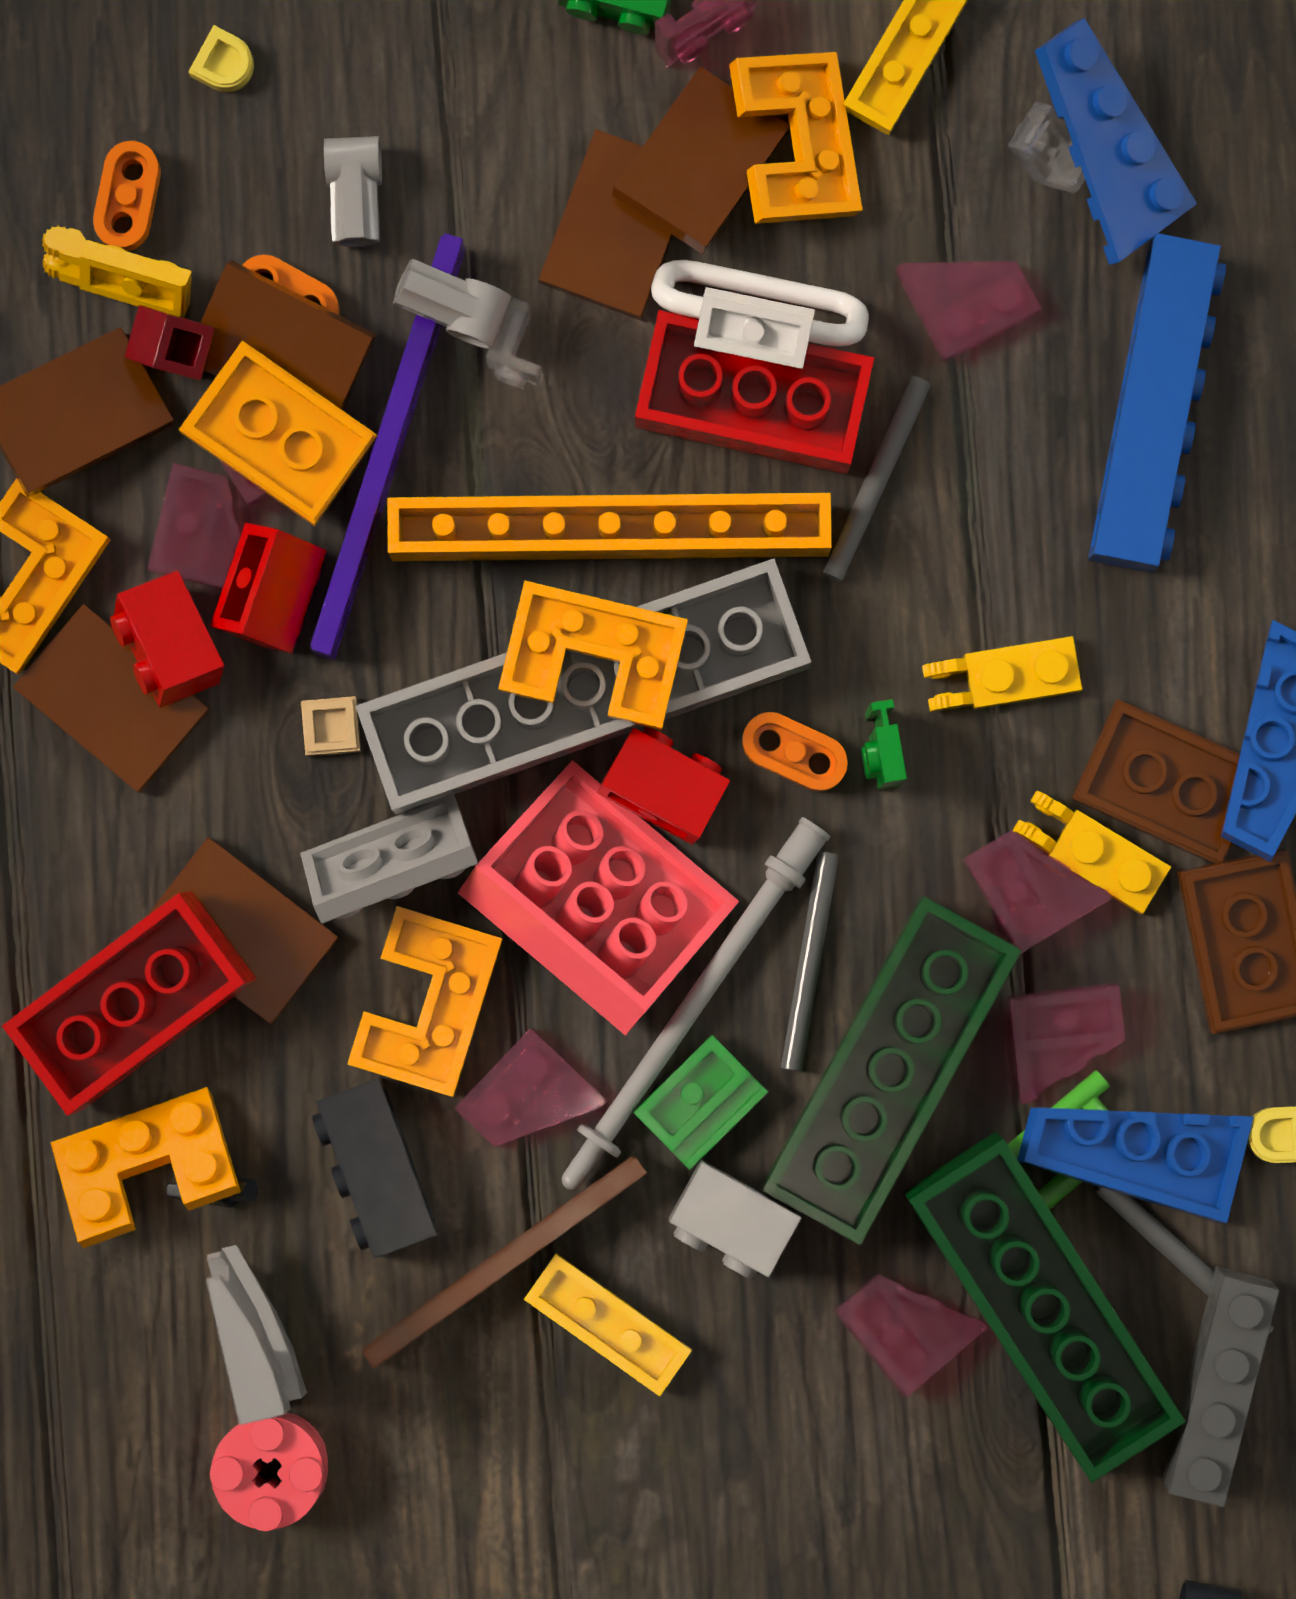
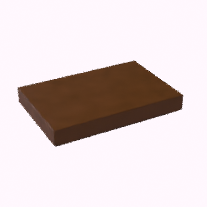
[611,66,790,254]
[538,129,672,320]
[201,260,377,411]
[0,327,174,498]
[13,604,210,793]
[1071,699,1240,864]
[145,837,339,1025]
[1177,849,1296,1034]

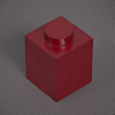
[124,305,215,381]

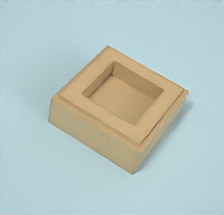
[301,696,361,757]

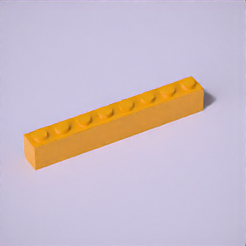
[387,493,831,561]

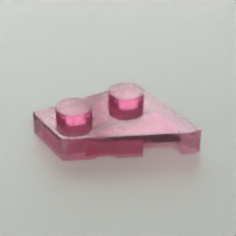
[655,0,757,67]
[895,261,1041,362]
[147,463,241,589]
[962,830,1112,953]
[1007,983,1125,1104]
[454,1028,607,1147]
[833,1275,987,1397]

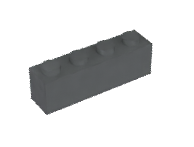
[1162,1266,1279,1507]

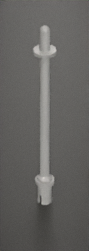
[562,817,831,1190]

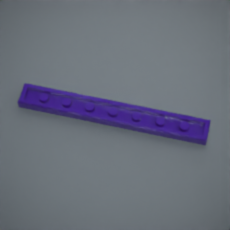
[310,233,465,661]

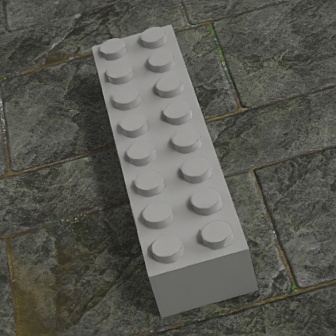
[355,558,811,815]

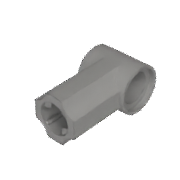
[324,136,382,248]
[393,259,511,349]

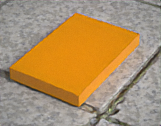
[179,341,377,526]

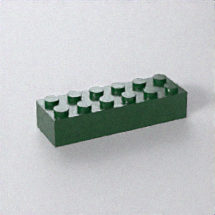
[761,896,1022,1245]
[903,1132,1186,1483]

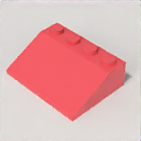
[458,760,739,1036]

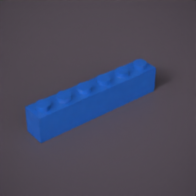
[1088,233,1226,573]

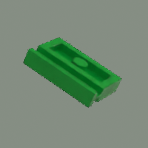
[861,699,907,790]
[633,1035,768,1170]

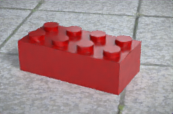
[635,310,874,475]
[2,891,257,1116]

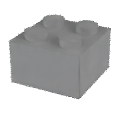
[669,1159,801,1280]

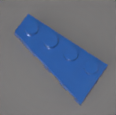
[1035,18,1197,265]
[1220,620,1296,862]
[1017,1107,1254,1223]

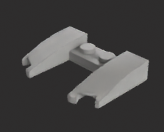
[207,1245,307,1425]

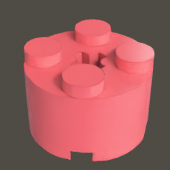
[210,1413,328,1531]

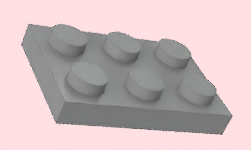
[300,794,478,924]

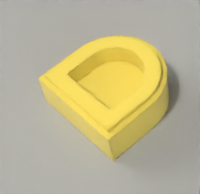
[188,25,254,92]
[1247,1106,1296,1163]

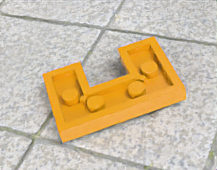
[729,52,863,224]
[0,478,111,676]
[498,581,688,730]
[347,906,503,1097]
[50,1087,241,1249]

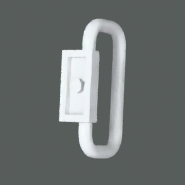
[651,260,869,369]

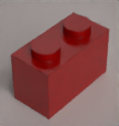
[210,523,327,654]
[110,570,224,708]
[596,727,730,845]

